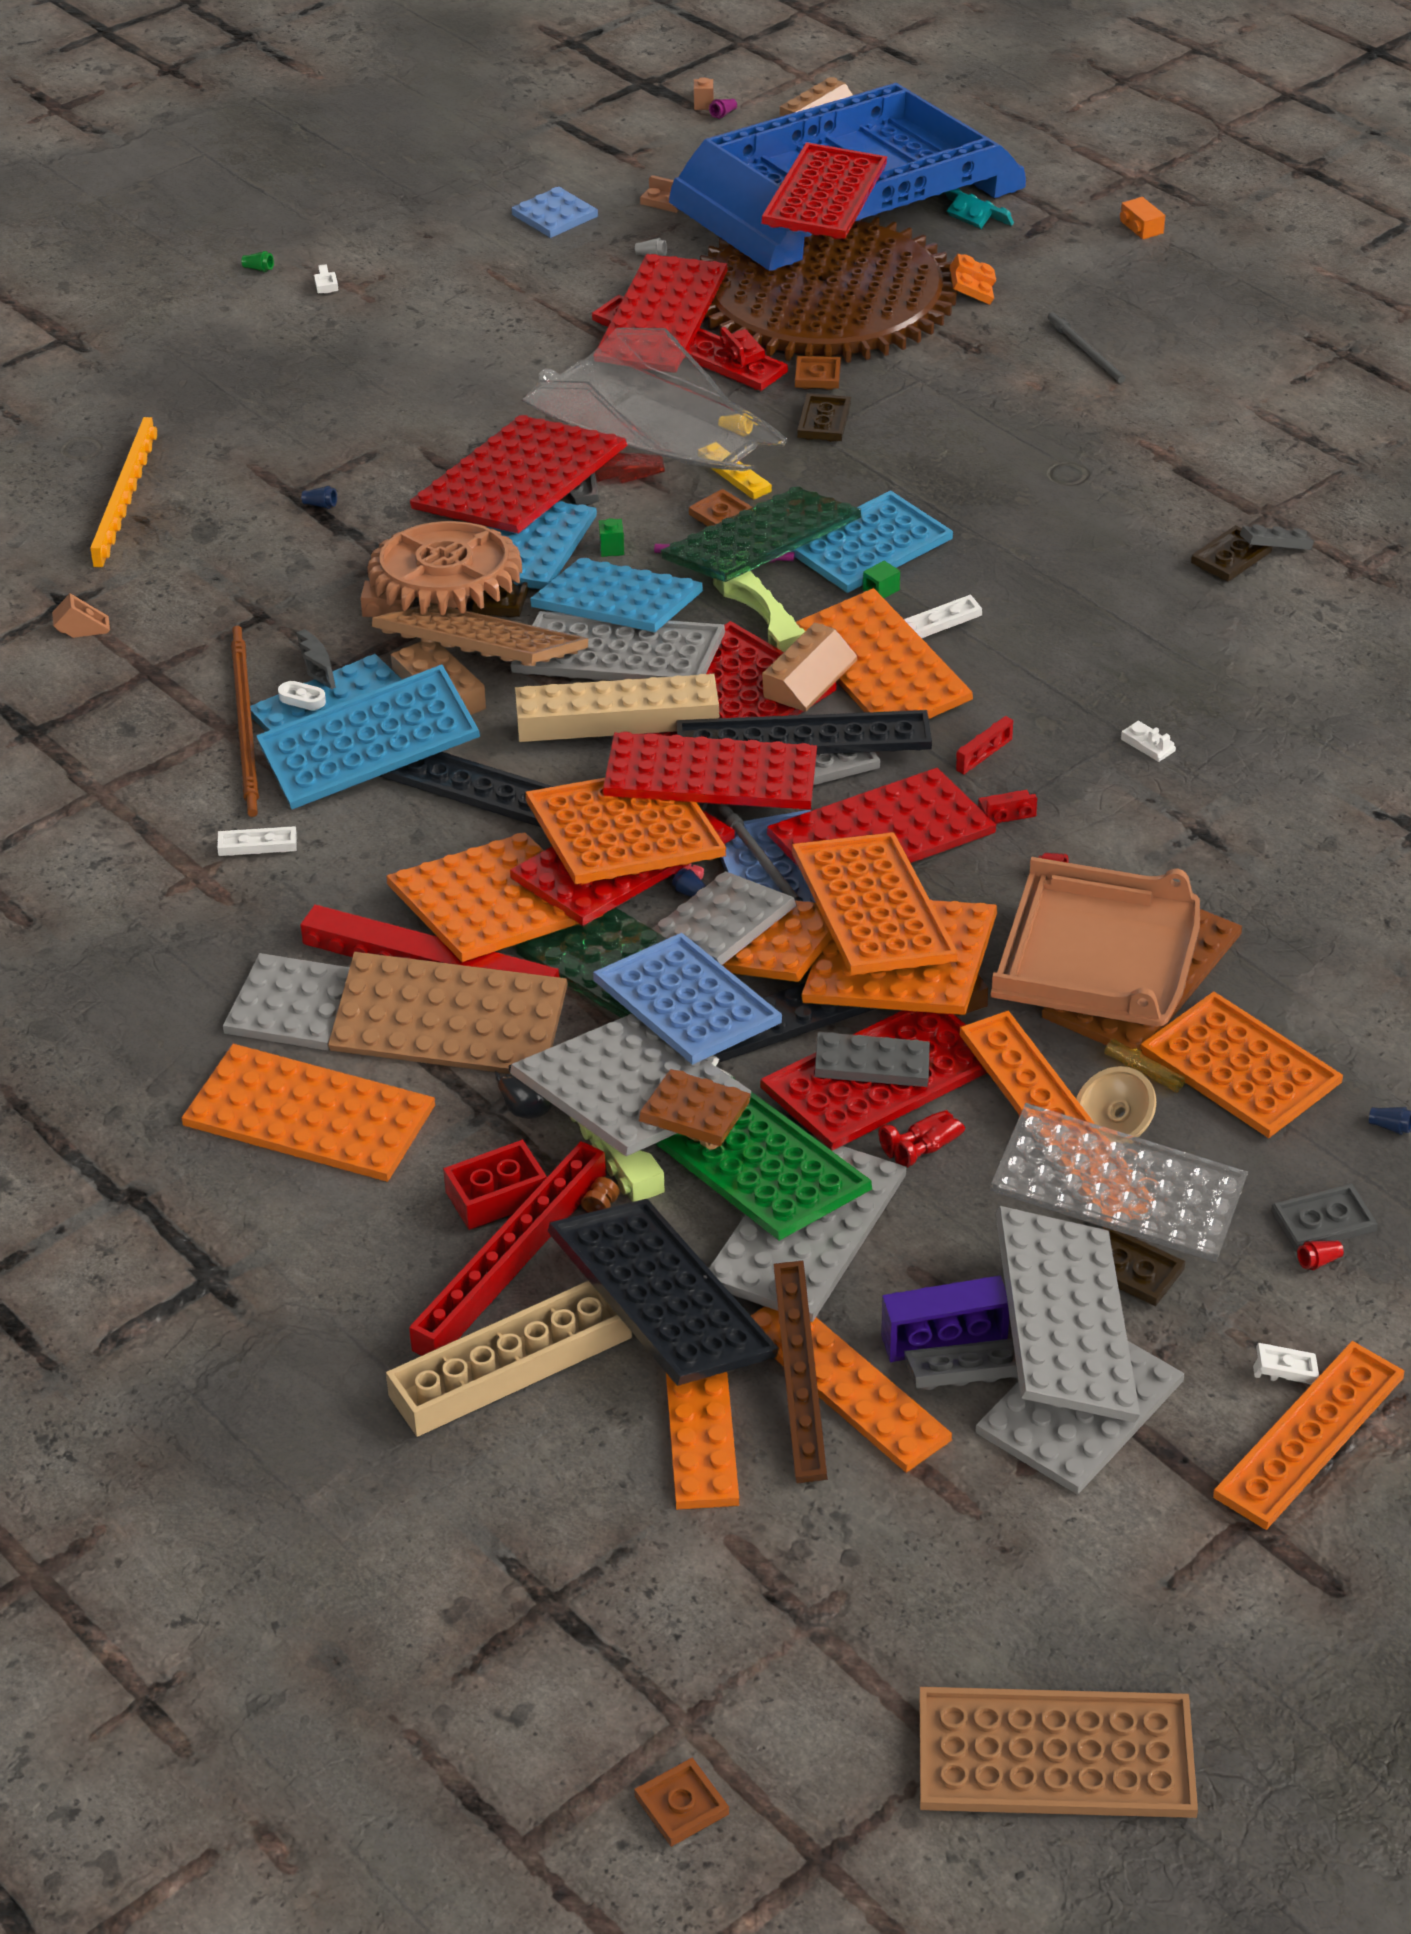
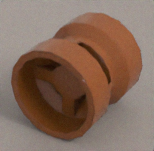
[581,1177,620,1213]

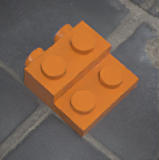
[949,253,996,305]

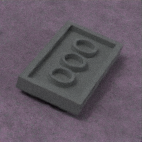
[815,1032,930,1087]
[905,1338,1018,1390]

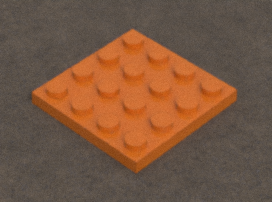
[722,901,833,982]

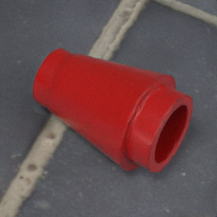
[1297,1240,1344,1270]

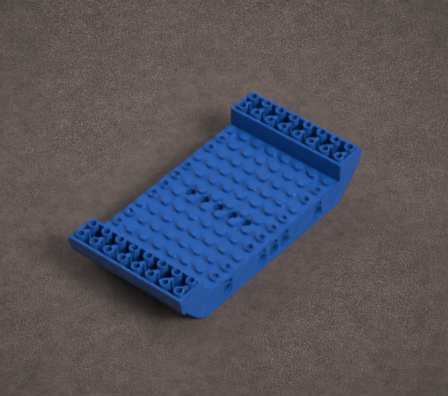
[669,83,1026,271]

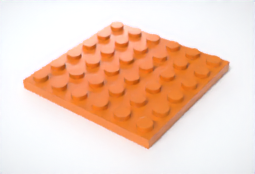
[526,778,726,884]
[387,832,603,962]
[802,899,997,1015]

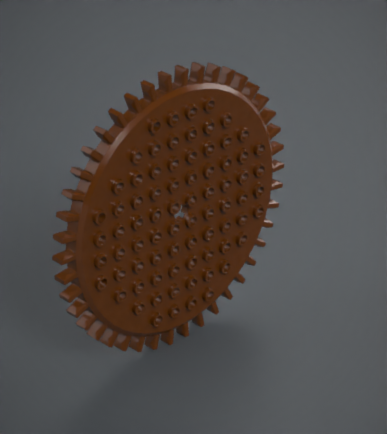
[700,217,958,362]

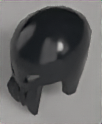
[495,1065,552,1119]

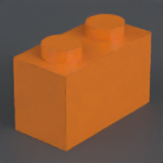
[1120,197,1165,239]

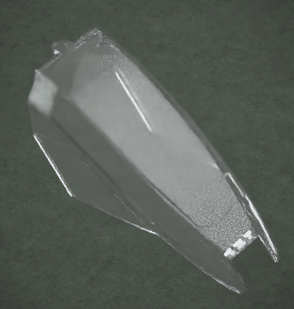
[522,328,787,471]

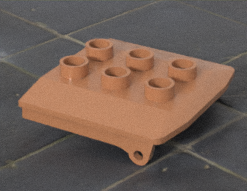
[991,857,1200,1027]

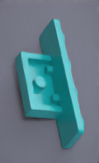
[945,188,1014,229]

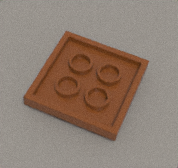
[639,1069,751,1146]

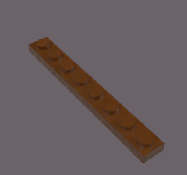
[773,1260,828,1483]

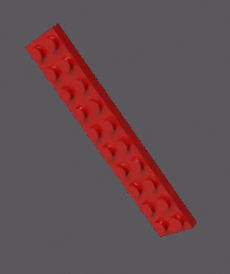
[592,295,788,391]

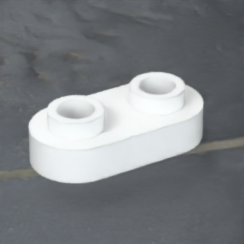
[278,681,326,711]

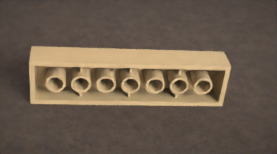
[515,674,719,742]
[386,1281,632,1437]

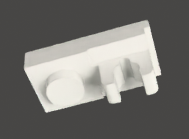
[1121,721,1176,762]
[1253,1343,1319,1384]

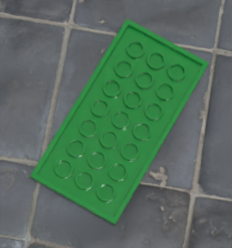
[655,1077,872,1241]

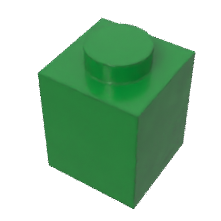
[599,518,624,557]
[863,560,900,598]

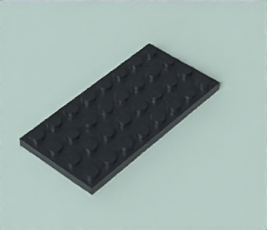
[547,1199,779,1386]

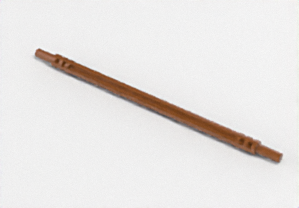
[231,626,259,817]

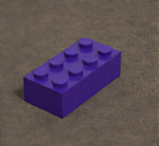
[881,1275,1009,1362]

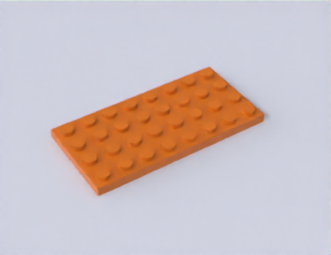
[796,588,973,719]
[792,832,958,975]
[182,1044,435,1182]

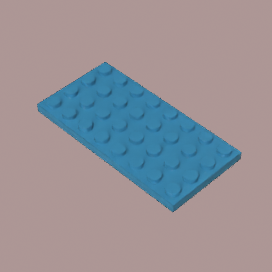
[256,664,480,809]

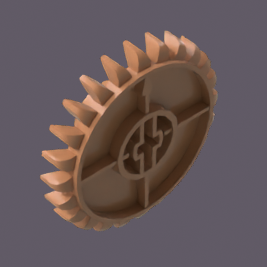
[368,521,522,615]

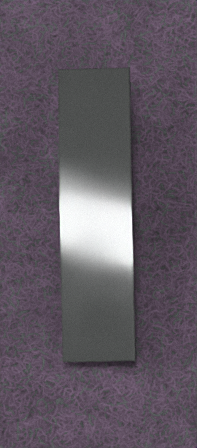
[296,629,336,689]

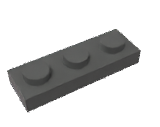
[1240,524,1314,550]

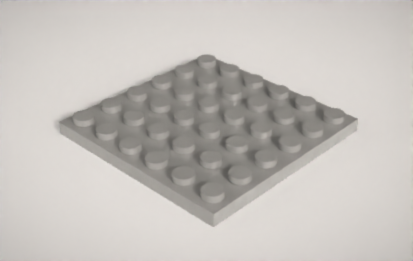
[510,1014,751,1156]

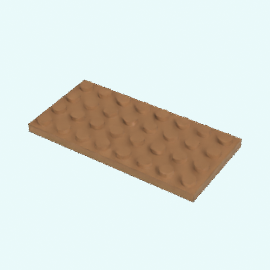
[372,603,589,666]
[328,952,568,1074]
[919,1687,1198,1818]

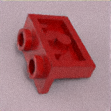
[720,327,765,366]
[978,790,1037,824]

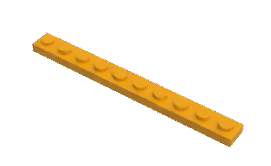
[90,417,157,567]

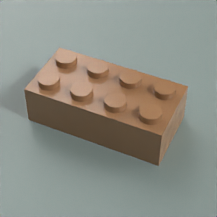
[391,641,486,715]

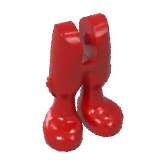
[878,1110,965,1168]

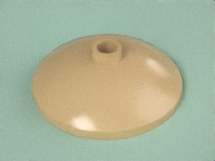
[1076,1066,1156,1147]

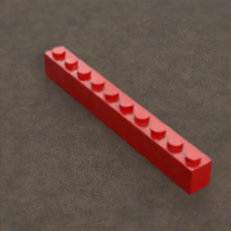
[300,904,559,977]
[409,1141,606,1356]

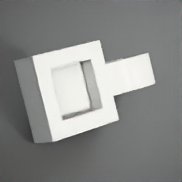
[314,264,338,293]

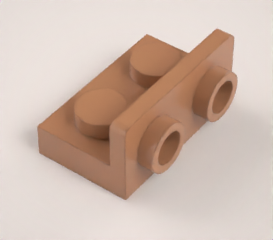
[640,175,679,213]

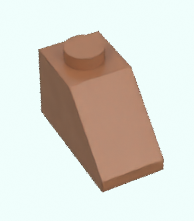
[694,77,714,110]
[52,593,110,638]

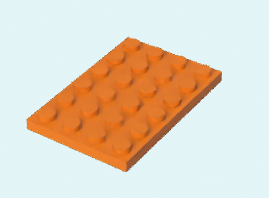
[1140,991,1343,1138]

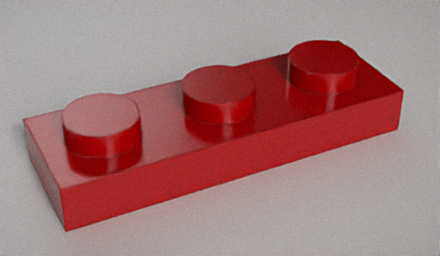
[956,716,1013,775]

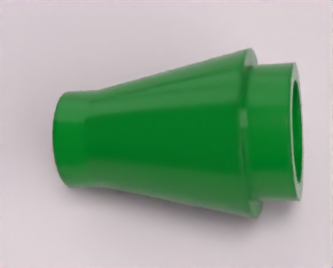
[241,251,274,272]

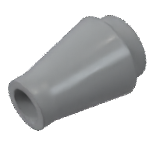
[635,238,667,256]

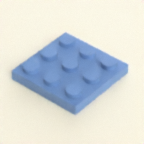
[512,187,598,238]

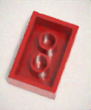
[443,1140,547,1230]

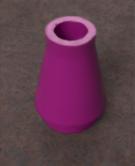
[709,98,737,119]

